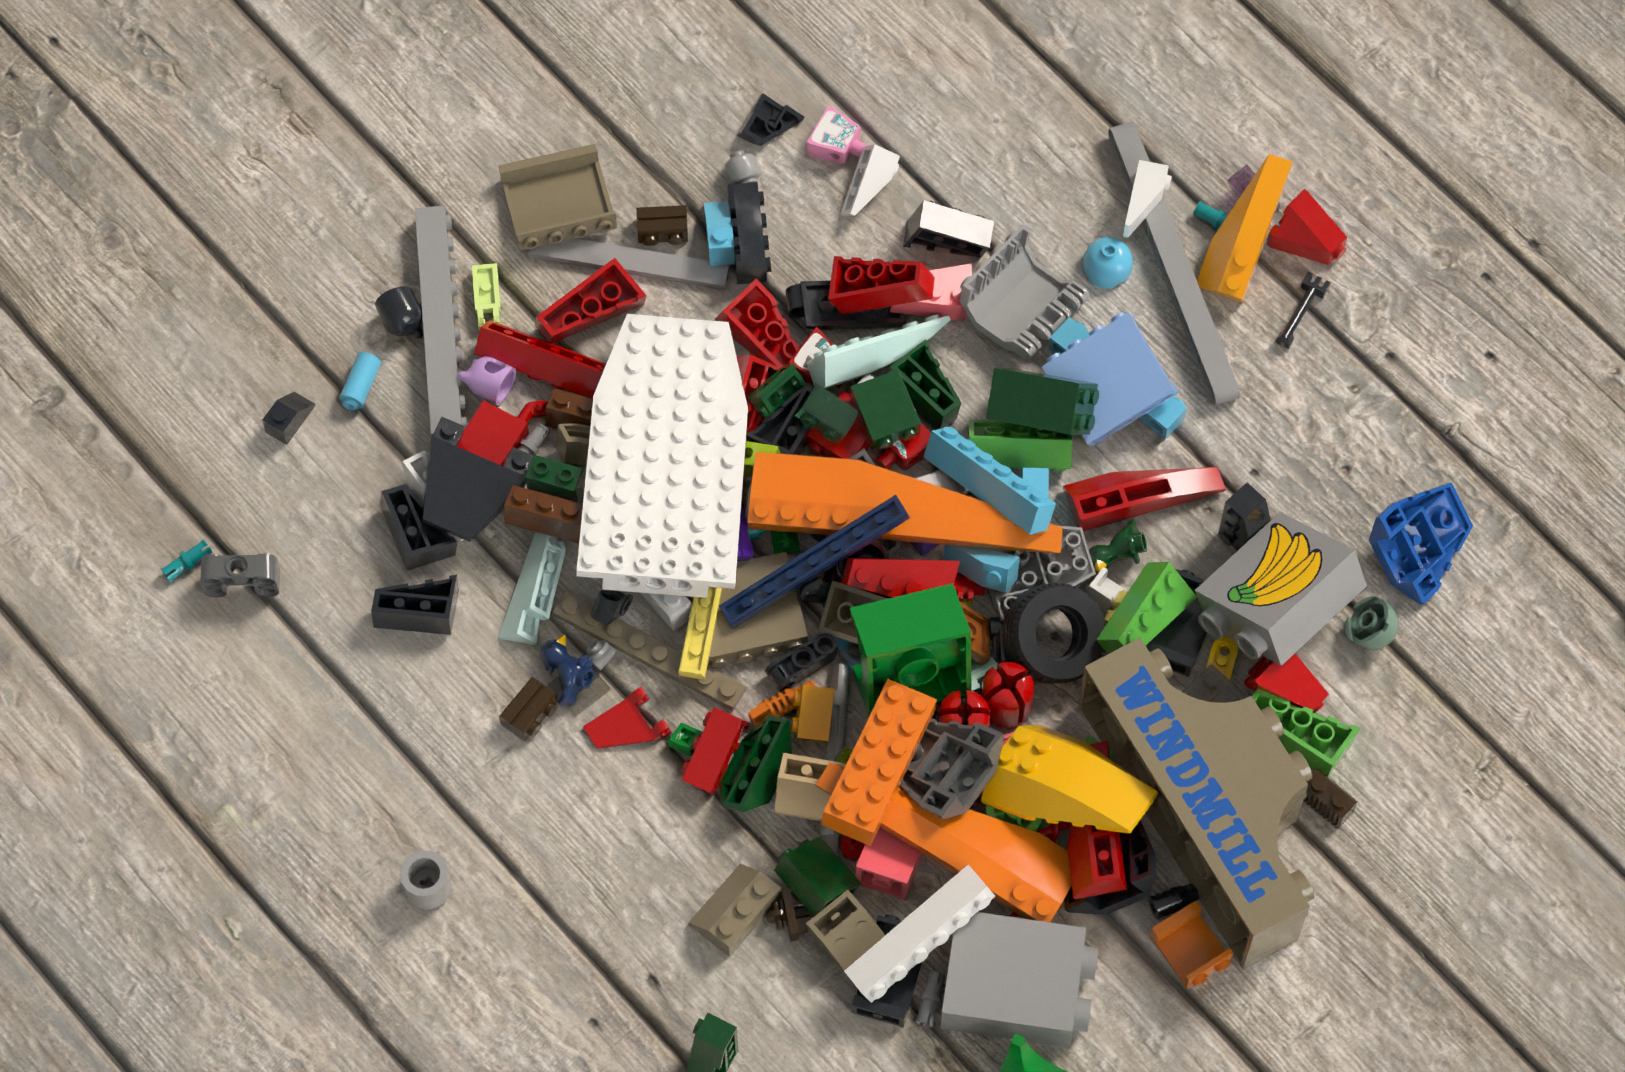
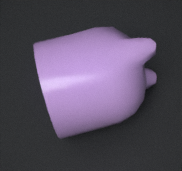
[458,356,516,405]

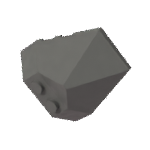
[900,719,1004,819]

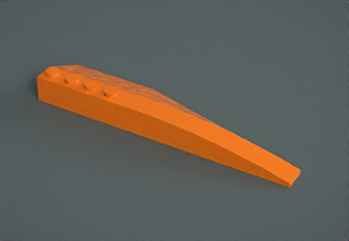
[748,452,1063,554]

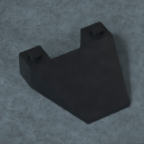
[422,417,533,542]

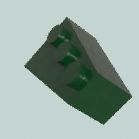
[888,339,961,430]
[687,1012,739,1072]

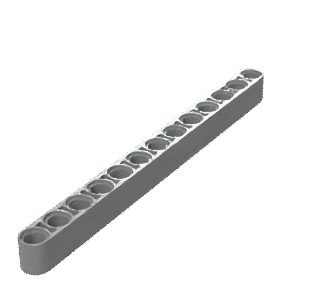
[1108,122,1240,405]

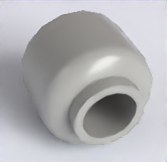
[725,150,761,184]

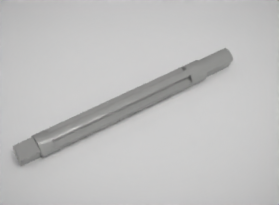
[820,664,850,854]

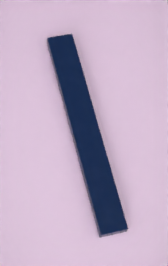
[719,495,910,629]

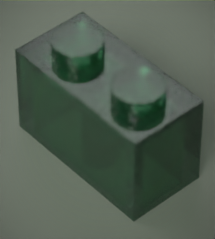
[795,384,860,443]

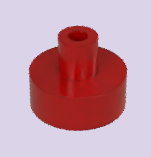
[840,835,865,861]

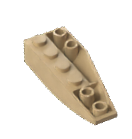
[775,753,846,821]

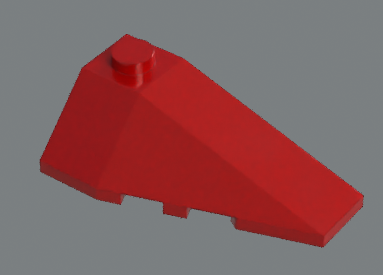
[714,279,799,367]

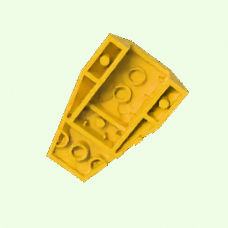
[981,724,1158,833]

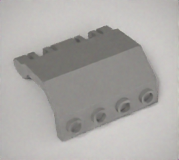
[959,224,1089,360]

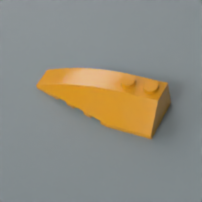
[1197,154,1293,303]

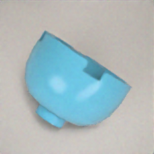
[1082,237,1133,289]

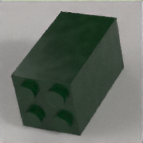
[986,368,1099,435]

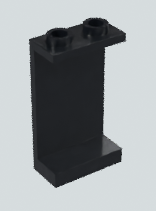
[1146,569,1207,677]
[851,914,922,1027]

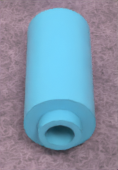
[339,352,381,410]

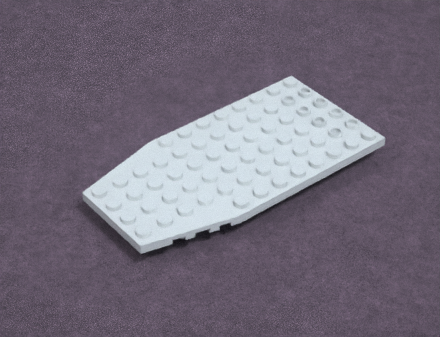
[576,314,748,598]

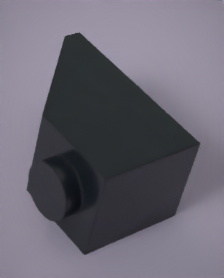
[262,392,316,445]

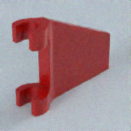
[583,686,672,749]

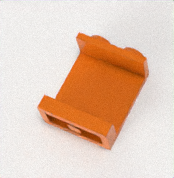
[1150,901,1233,989]

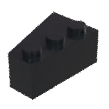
[746,385,828,455]
[1218,482,1270,551]

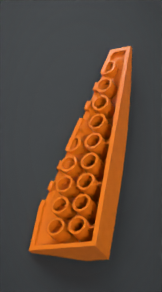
[815,762,1072,922]

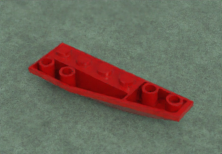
[1063,467,1226,531]
[1067,741,1127,899]

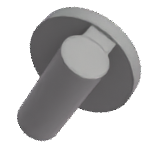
[587,640,617,671]

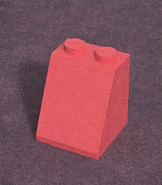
[856,827,923,901]

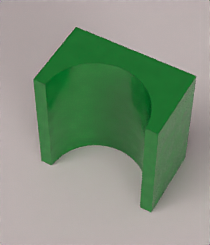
[850,583,972,717]

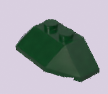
[719,715,792,812]

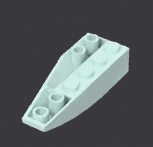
[806,314,950,391]

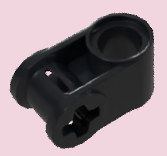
[591,590,633,624]

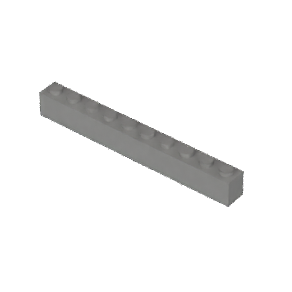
[415,206,467,437]

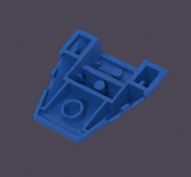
[1369,482,1473,605]

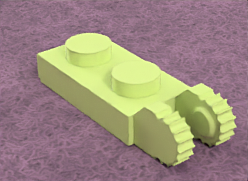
[472,263,501,331]

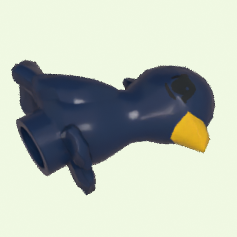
[540,635,594,707]

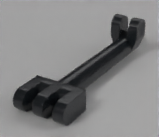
[1275,272,1331,349]

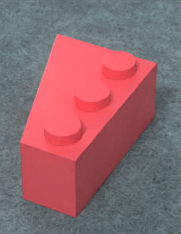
[890,263,972,322]

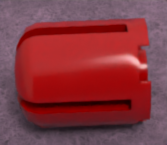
[981,662,1034,730]
[937,690,990,727]

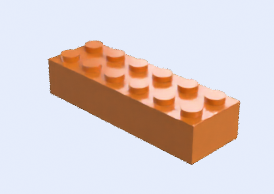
[821,679,937,846]

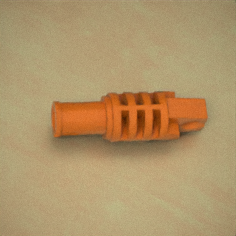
[748,680,816,727]

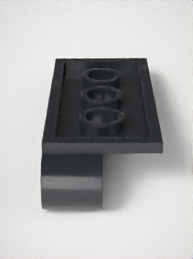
[785,280,906,330]

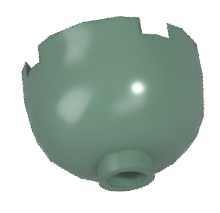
[1345,596,1399,650]

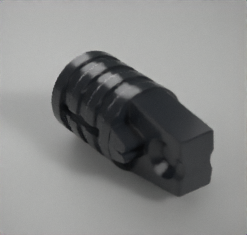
[1148,884,1200,919]

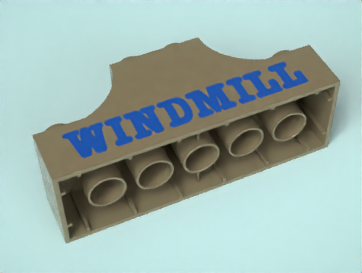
[1079,638,1314,970]

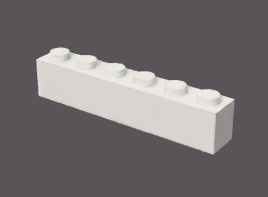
[844,865,995,1003]

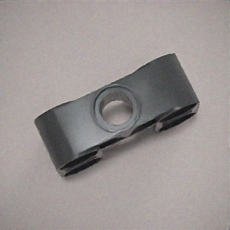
[200,554,280,598]

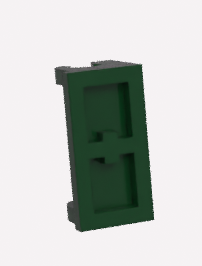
[747,363,805,420]

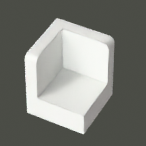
[1088,567,1124,611]

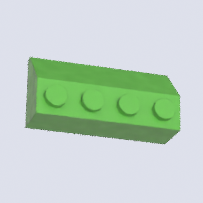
[968,420,1072,472]

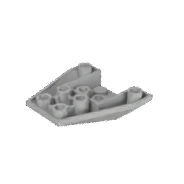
[987,526,1096,621]

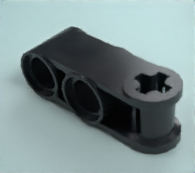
[765,633,837,693]

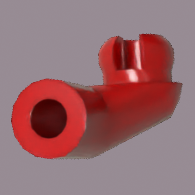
[517,400,548,423]

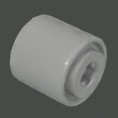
[400,850,452,910]

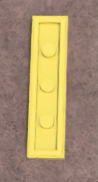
[678,587,723,680]

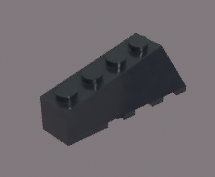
[728,182,772,285]

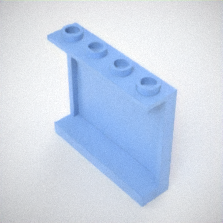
[1042,312,1179,446]

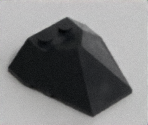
[1064,820,1156,915]

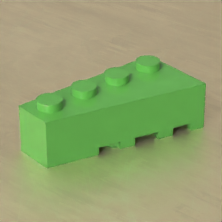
[1097,562,1197,654]
[1252,689,1360,777]

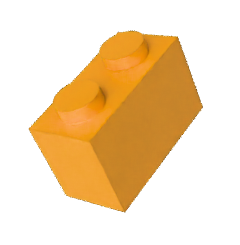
[791,685,834,742]

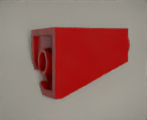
[1266,189,1347,265]
[1244,653,1329,713]

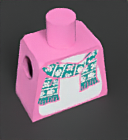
[807,105,868,165]

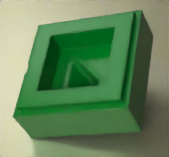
[667,722,703,756]

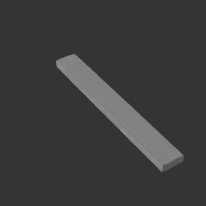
[528,238,730,290]

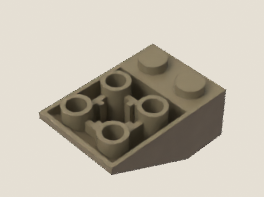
[806,890,885,991]

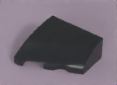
[737,93,804,146]

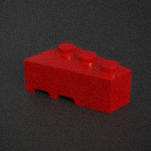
[736,355,781,435]
[681,707,751,794]

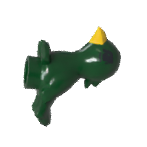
[1089,519,1147,573]

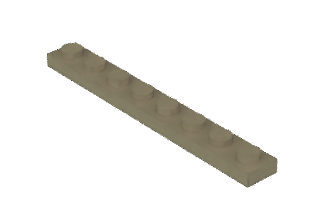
[552,591,746,711]

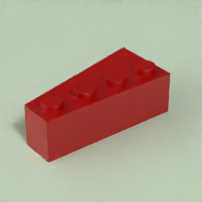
[828,256,935,314]
[534,258,647,344]
[841,558,960,598]

